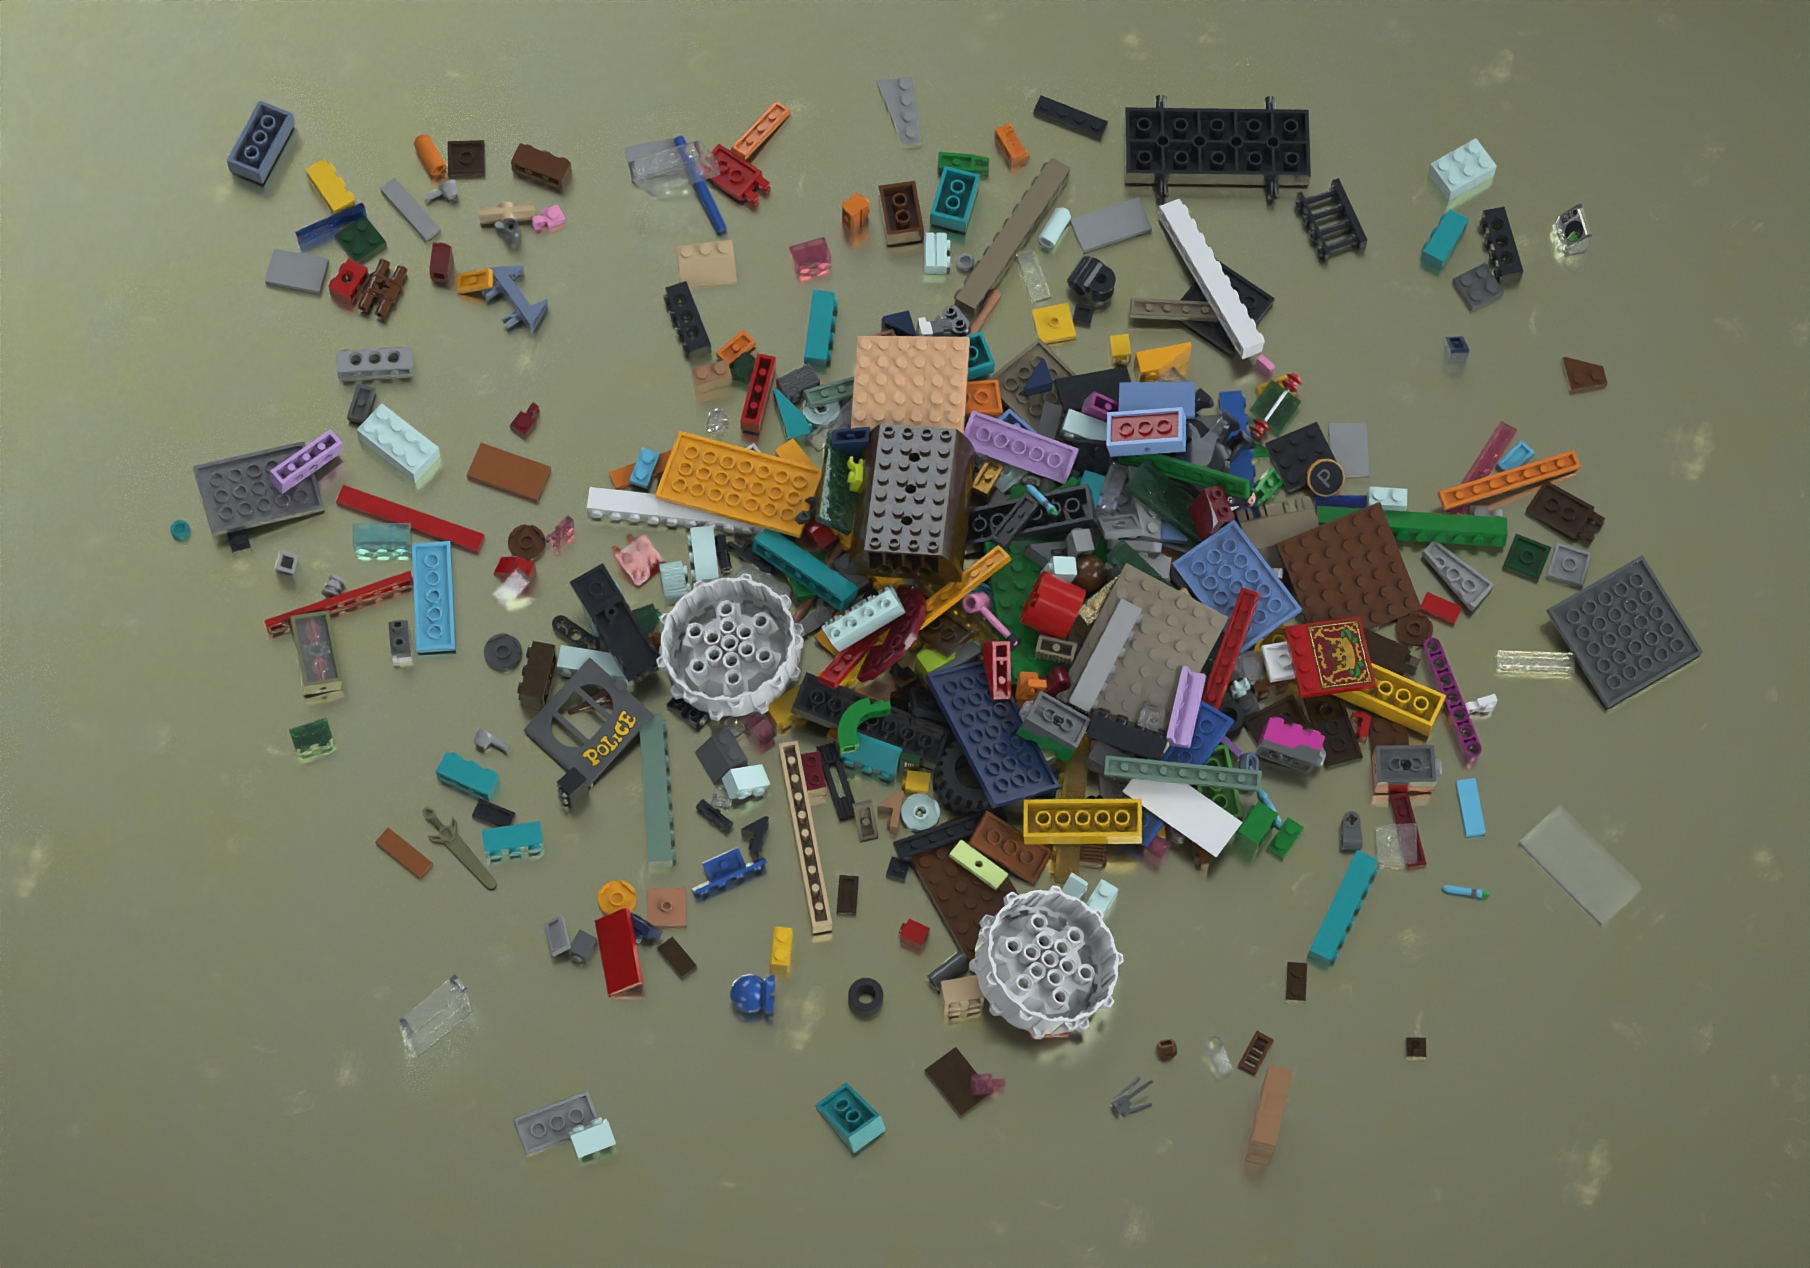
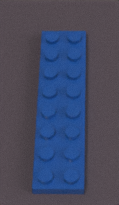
[1140,700,1234,848]

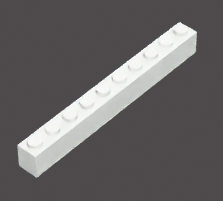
[1158,199,1265,359]
[587,487,765,535]

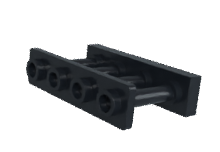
[1295,178,1368,261]

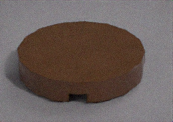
[508,524,546,561]
[1395,611,1433,648]

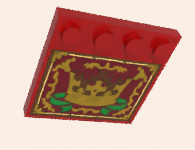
[1284,617,1376,698]

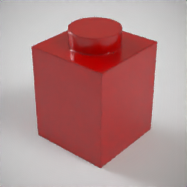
[898,918,930,951]

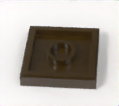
[448,140,485,177]

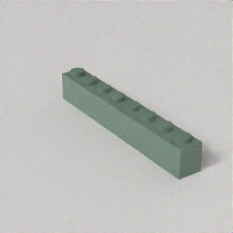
[640,713,676,868]

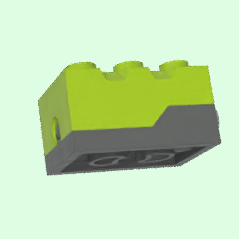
[915,639,983,692]

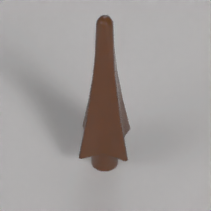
[568,689,613,714]

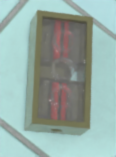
[290,610,343,695]

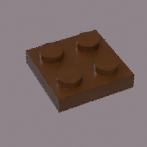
[1369,718,1409,757]

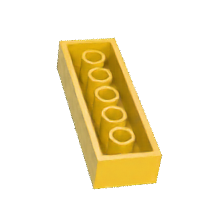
[1024,799,1142,844]

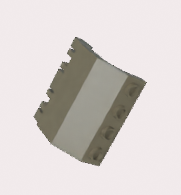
[1235,496,1319,579]

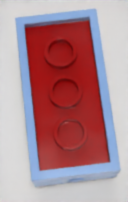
[1107,407,1186,457]

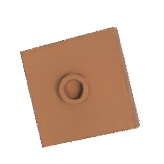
[647,887,687,928]

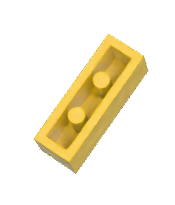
[305,158,355,219]

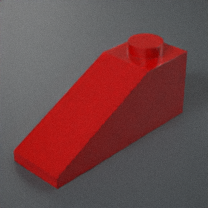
[803,506,837,552]
[983,641,1011,700]

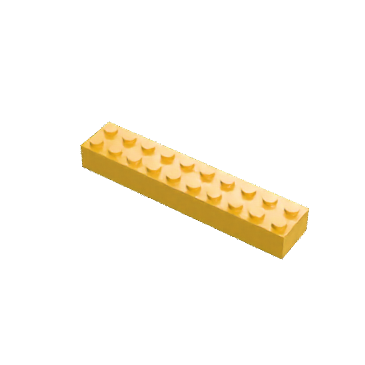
[1251,624,1446,736]

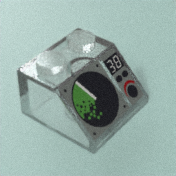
[1553,204,1592,257]

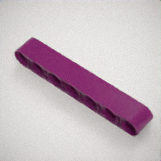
[1421,637,1482,763]

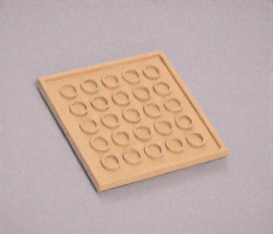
[851,336,970,434]

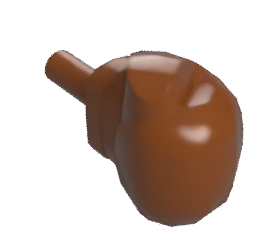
[648,632,661,652]

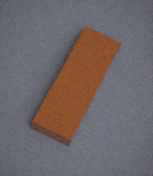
[375,827,433,879]

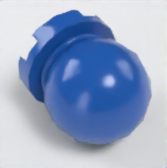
[730,974,775,1014]

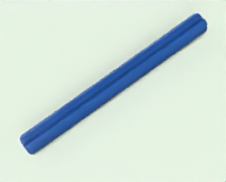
[674,136,727,233]

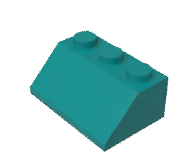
[840,732,903,780]

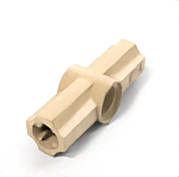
[478,202,535,225]

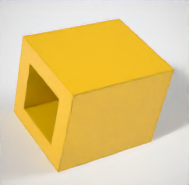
[1109,334,1131,365]
[902,770,931,796]

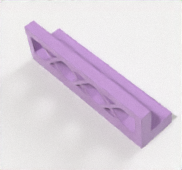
[1166,666,1206,748]

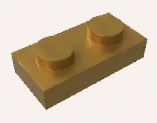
[972,458,1005,498]

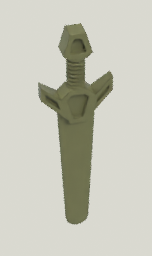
[422,806,497,889]

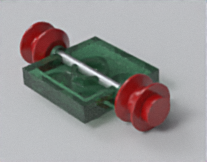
[1249,373,1302,439]

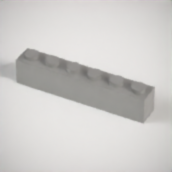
[1068,598,1143,713]

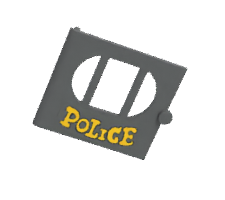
[523,658,654,787]

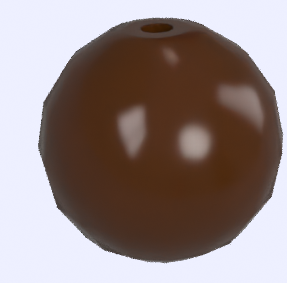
[1071,555,1107,594]

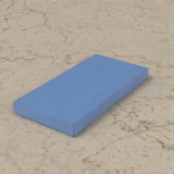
[1118,382,1196,419]

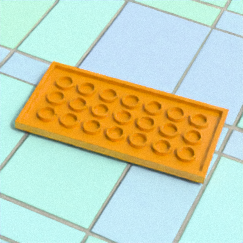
[655,430,824,538]

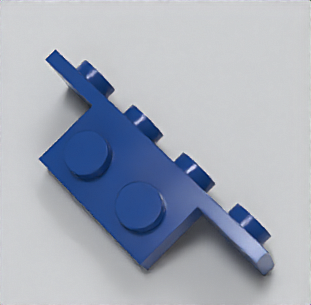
[691,847,767,895]

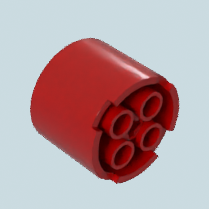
[1019,570,1086,640]

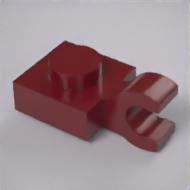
[510,402,540,438]

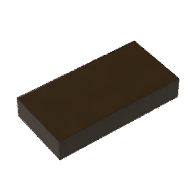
[836,875,859,916]
[657,936,697,979]

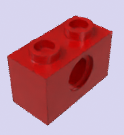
[328,258,369,306]

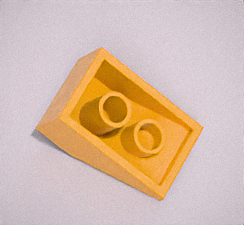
[1133,342,1192,382]

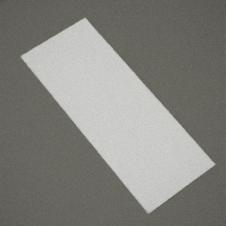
[1122,758,1243,857]

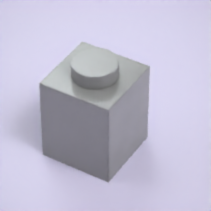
[274,550,299,575]

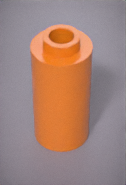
[413,135,447,176]

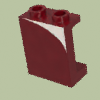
[1188,485,1235,542]

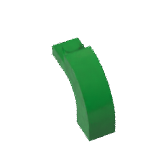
[837,697,891,754]

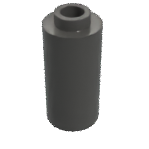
[927,952,969,991]

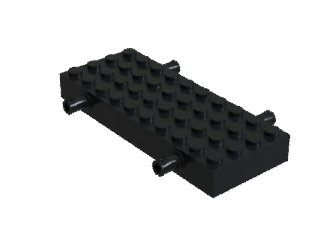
[1124,95,1311,200]

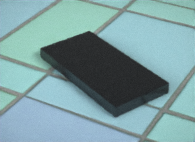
[1054,366,1131,414]

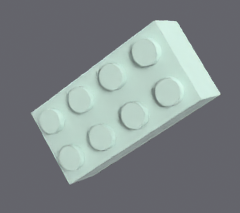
[357,403,440,483]

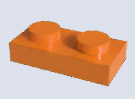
[716,329,756,367]

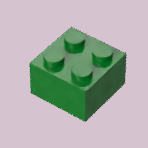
[1234,801,1279,856]

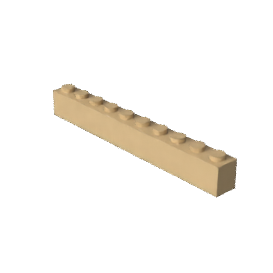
[779,740,832,934]

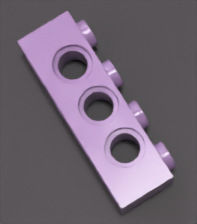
[270,429,342,494]

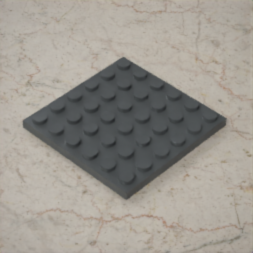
[1546,555,1703,708]

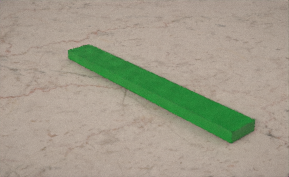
[1118,453,1250,499]

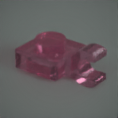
[546,515,574,549]
[970,1073,1006,1096]

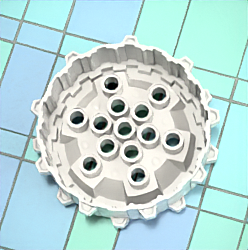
[656,573,805,721]
[969,885,1124,1040]

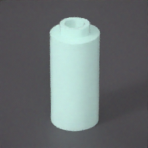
[1038,207,1071,248]

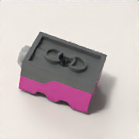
[1255,717,1326,774]

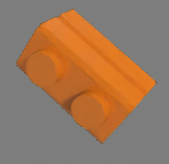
[841,192,870,233]

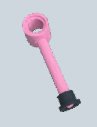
[962,592,1022,650]

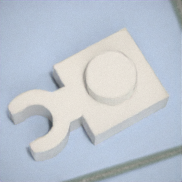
[1465,694,1498,714]

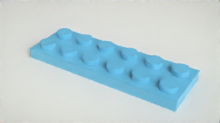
[412,541,456,653]

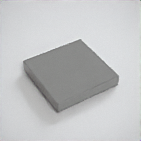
[1545,542,1593,589]

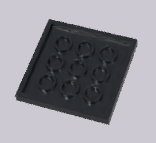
[1180,258,1275,355]

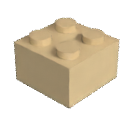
[940,975,984,1016]

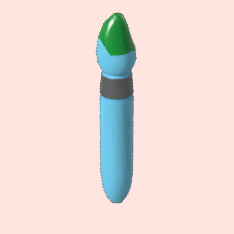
[1026,484,1058,516]
[1442,885,1490,898]

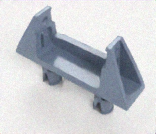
[481,266,548,332]

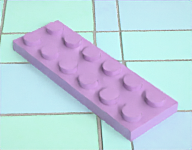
[964,410,1079,484]

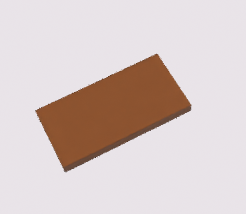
[467,443,551,502]
[968,811,1053,884]

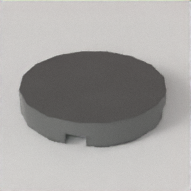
[484,633,522,671]

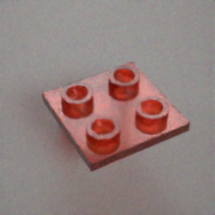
[612,533,666,587]

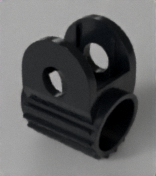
[1067,256,1116,303]

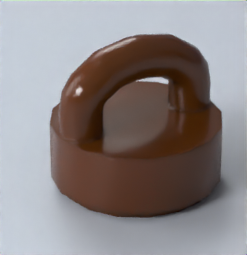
[1157,1039,1177,1060]

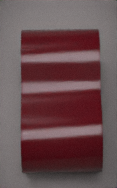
[1039,666,1071,698]

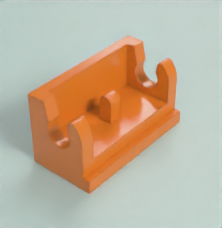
[994,123,1030,166]

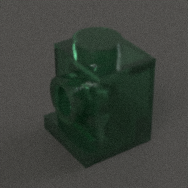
[730,353,756,385]

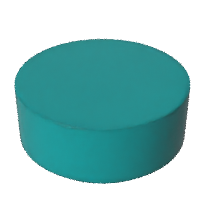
[170,520,190,540]

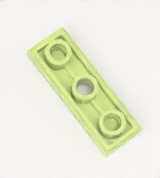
[949,840,1008,890]

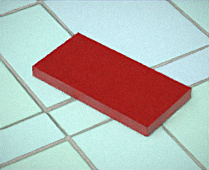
[594,908,643,996]

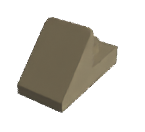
[852,799,879,841]

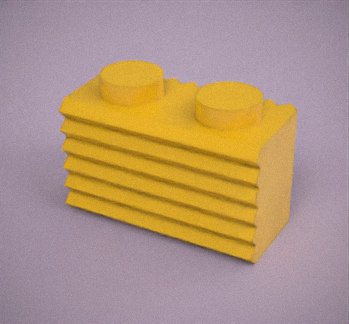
[770,926,793,973]

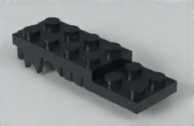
[570,563,659,683]

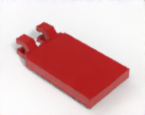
[698,144,771,207]

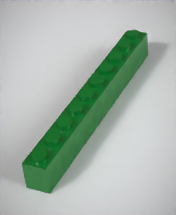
[1316,506,1508,547]

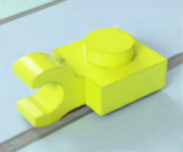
[847,457,863,492]

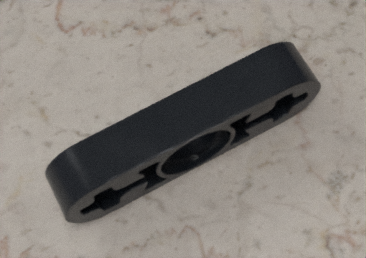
[552,615,600,651]

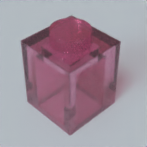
[743,712,777,746]
[1143,835,1171,867]

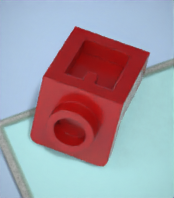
[1350,711,1371,743]

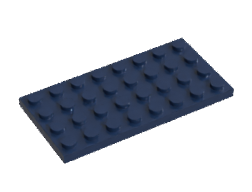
[925,660,1060,808]

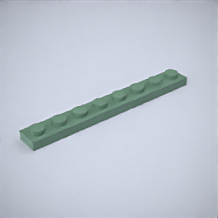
[1104,755,1262,792]

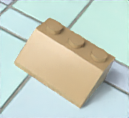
[676,240,737,288]

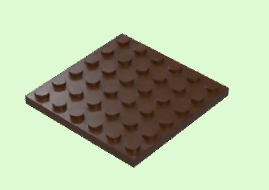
[1275,502,1421,630]

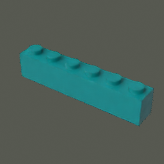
[752,529,858,612]
[1307,850,1379,966]

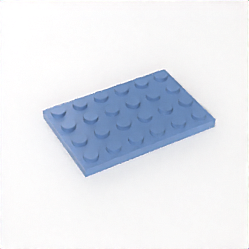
[1172,520,1302,655]

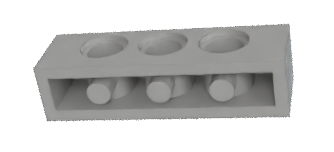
[336,346,414,380]

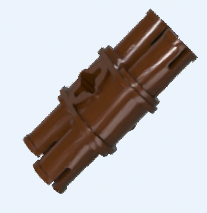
[358,259,407,319]

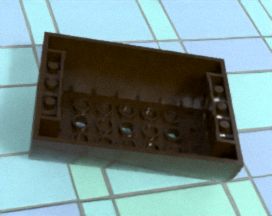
[847,424,976,582]

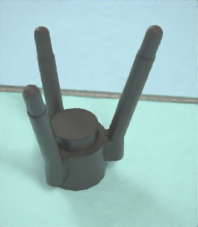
[1111,1076,1153,1116]

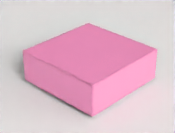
[1255,354,1275,378]

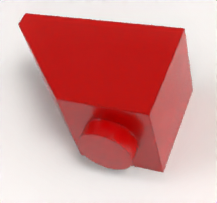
[493,556,536,588]

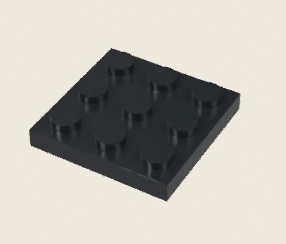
[1265,422,1337,493]

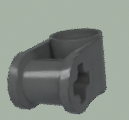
[1341,811,1363,850]

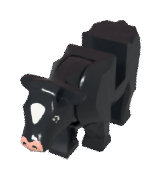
[1158,388,1256,513]

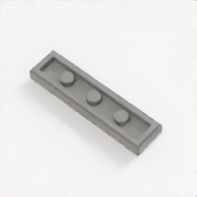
[380,178,441,242]

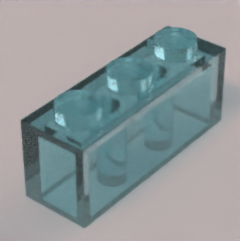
[352,523,412,554]

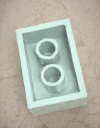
[1428,138,1497,202]

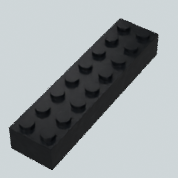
[965,484,1098,554]
[790,672,950,770]

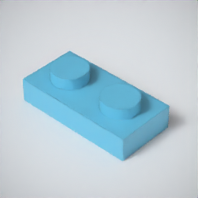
[629,447,660,489]

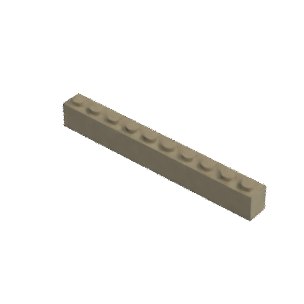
[954,157,1070,317]

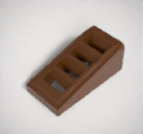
[1238,1031,1274,1075]

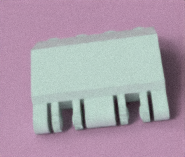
[821,583,906,652]

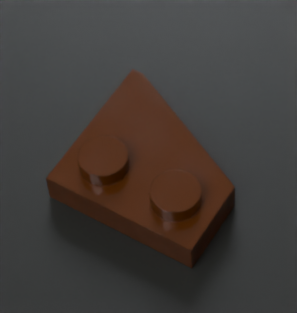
[1561,357,1608,392]

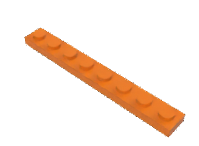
[1437,450,1581,511]

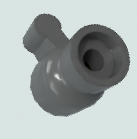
[495,218,521,245]

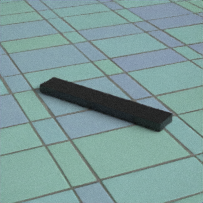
[892,806,1008,861]

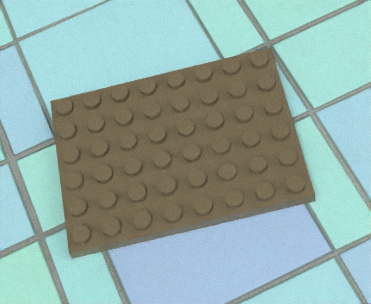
[1055,563,1229,734]

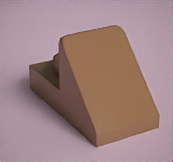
[877,790,904,834]

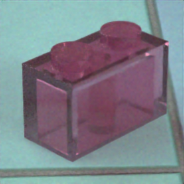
[789,237,831,274]

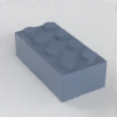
[227,100,295,184]

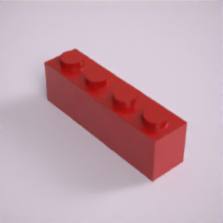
[740,353,776,433]

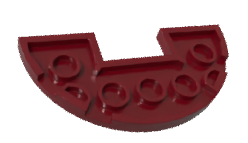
[857,584,926,682]

